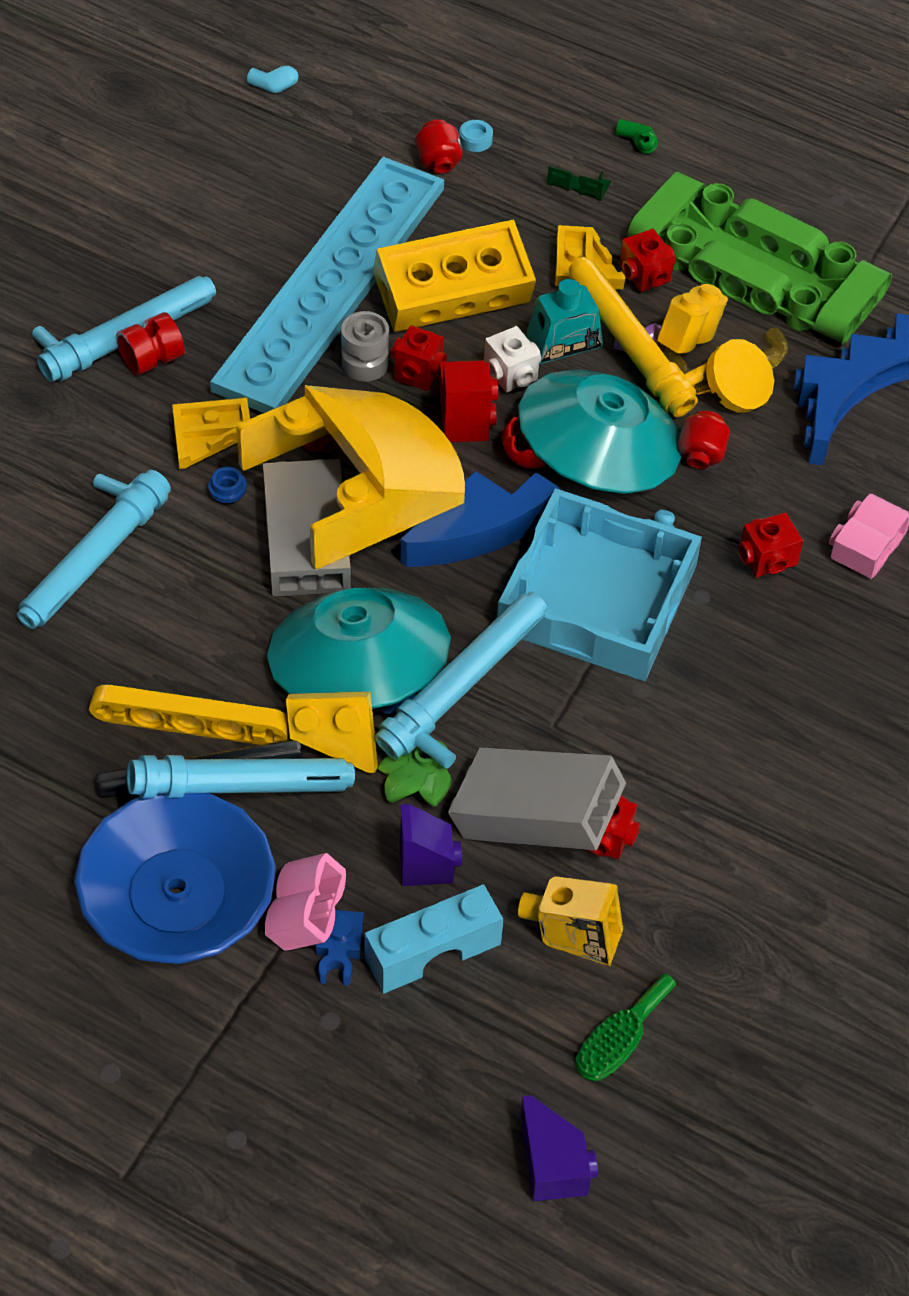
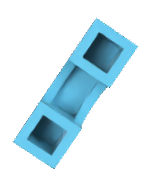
[364,884,503,994]

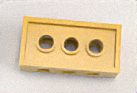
[373,219,536,332]

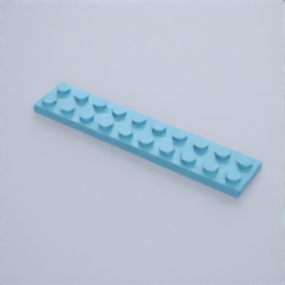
[210,157,444,413]

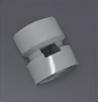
[341,311,389,381]

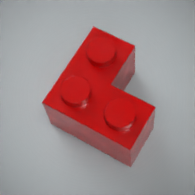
[439,360,498,442]

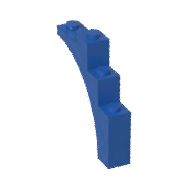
[793,313,909,465]

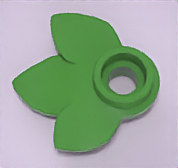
[378,740,452,807]

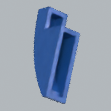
[400,471,560,567]

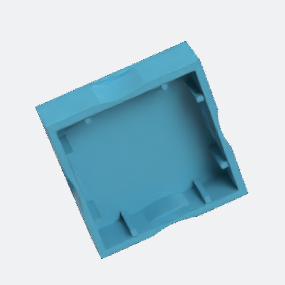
[497,488,702,681]

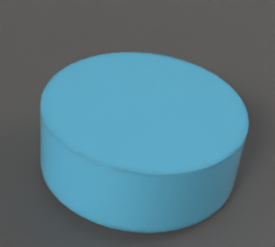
[459,120,493,152]

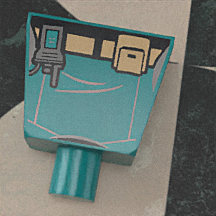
[526,279,603,364]

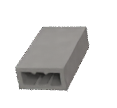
[263,459,351,597]
[448,748,626,850]

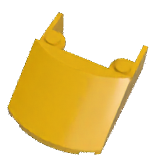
[236,385,465,570]

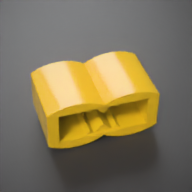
[657,284,728,353]

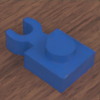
[316,910,364,986]

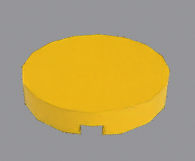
[706,339,774,413]

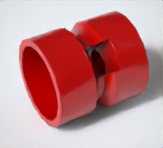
[116,312,185,376]

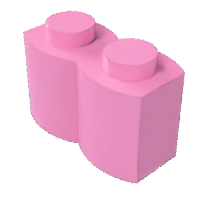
[829,493,909,579]
[265,853,346,951]

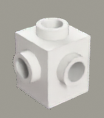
[484,326,541,393]

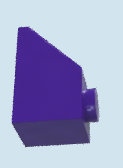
[399,804,462,886]
[520,1095,598,1202]

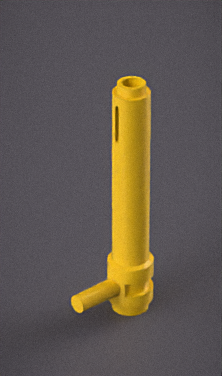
[569,257,707,417]

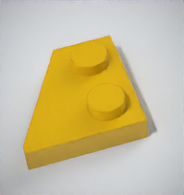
[555,225,625,290]
[172,398,250,469]
[286,691,378,773]

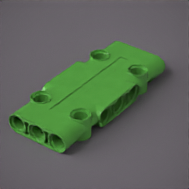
[627,171,892,345]

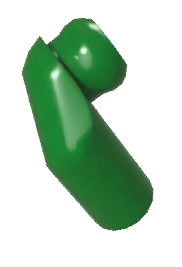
[616,119,658,154]

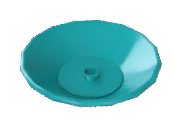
[518,369,682,494]
[266,587,451,709]

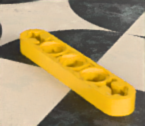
[89,685,289,745]

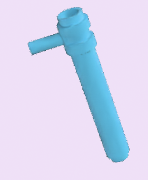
[32,276,216,382]
[17,470,171,629]
[374,592,547,768]
[127,755,355,798]

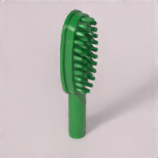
[575,973,676,1081]

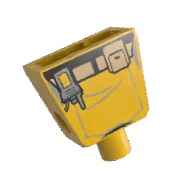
[518,876,623,966]

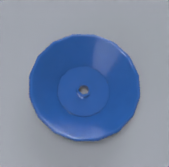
[74,793,276,964]

